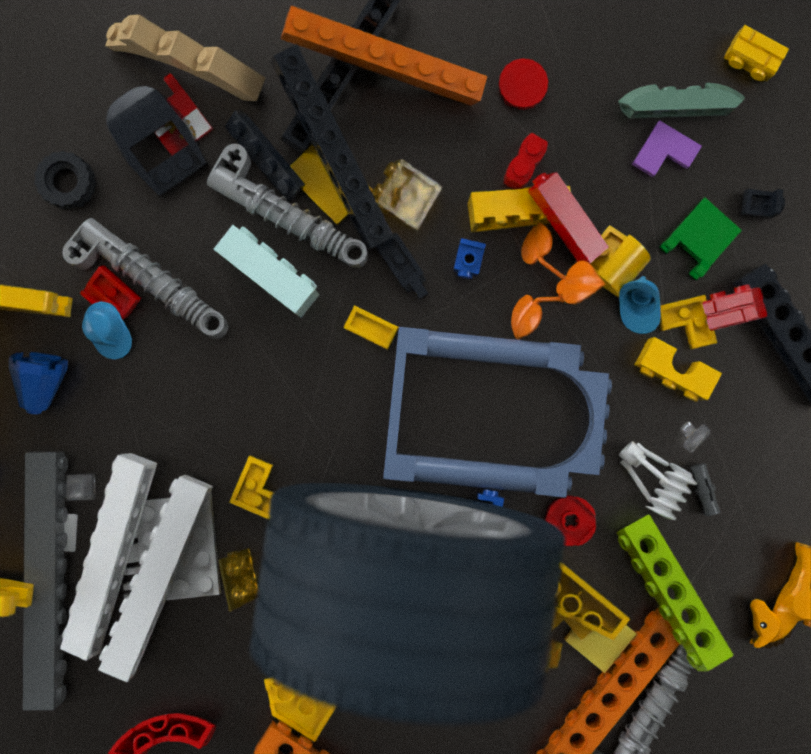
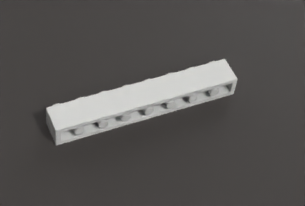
[60,453,157,660]
[99,475,213,682]

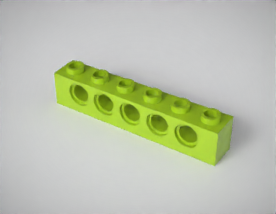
[616,515,734,671]

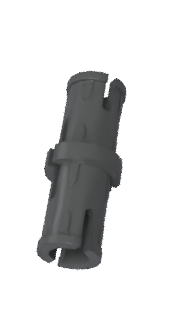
[690,463,721,516]

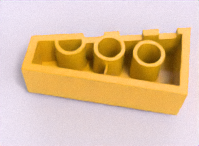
[555,563,630,640]

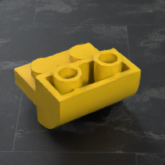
[590,225,651,298]

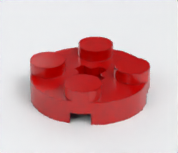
[544,495,596,546]

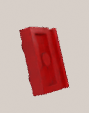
[80,265,141,320]

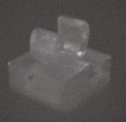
[680,421,711,453]
[66,474,96,501]

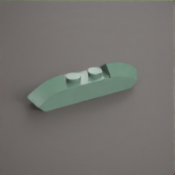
[618,83,745,119]

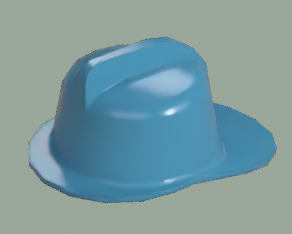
[619,276,661,334]
[82,301,132,359]

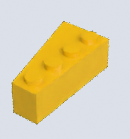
[468,186,571,233]

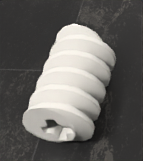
[645,463,697,520]

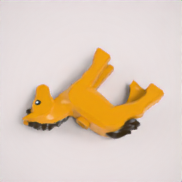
[750,542,811,649]

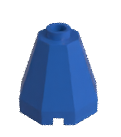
[8,352,68,414]

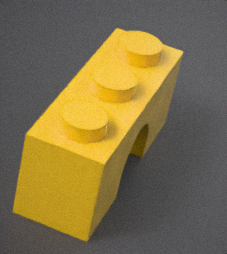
[634,337,722,402]

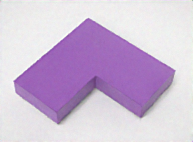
[632,120,702,177]

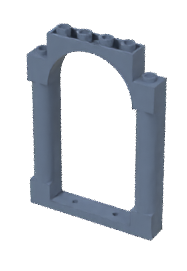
[383,327,612,497]

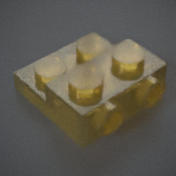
[372,159,442,230]

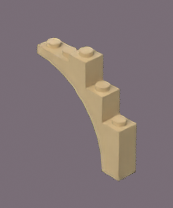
[105,15,265,101]

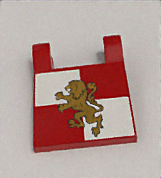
[154,73,213,156]

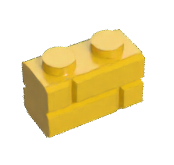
[724,25,789,82]

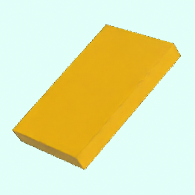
[291,145,373,226]

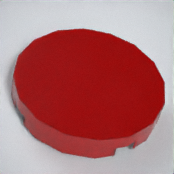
[498,58,549,110]

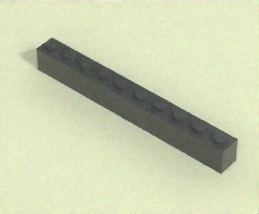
[23,451,68,710]

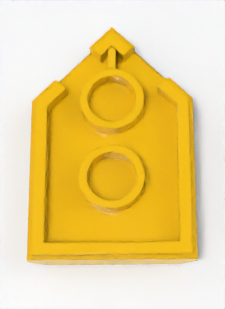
[264,678,335,742]

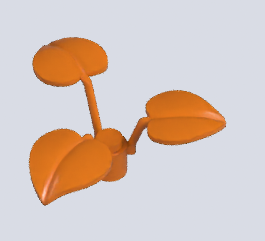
[511,223,605,340]

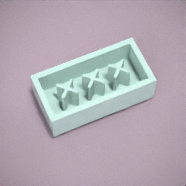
[214,225,319,318]

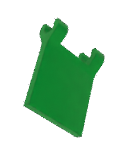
[659,197,742,280]

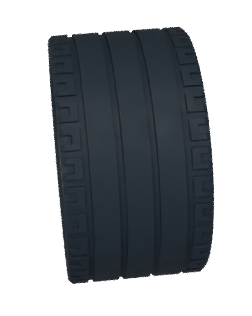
[250,483,565,725]

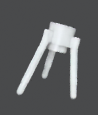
[619,441,670,502]

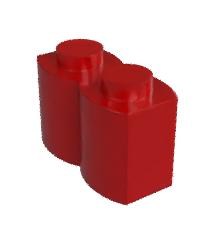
[503,133,548,190]

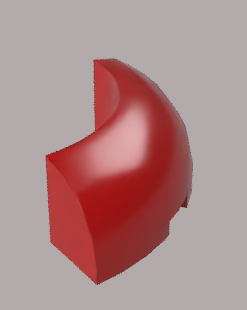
[108,713,216,754]

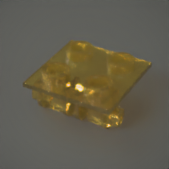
[218,548,258,611]

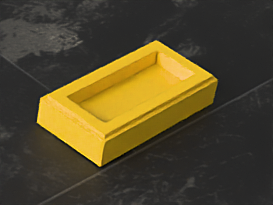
[343,305,399,350]

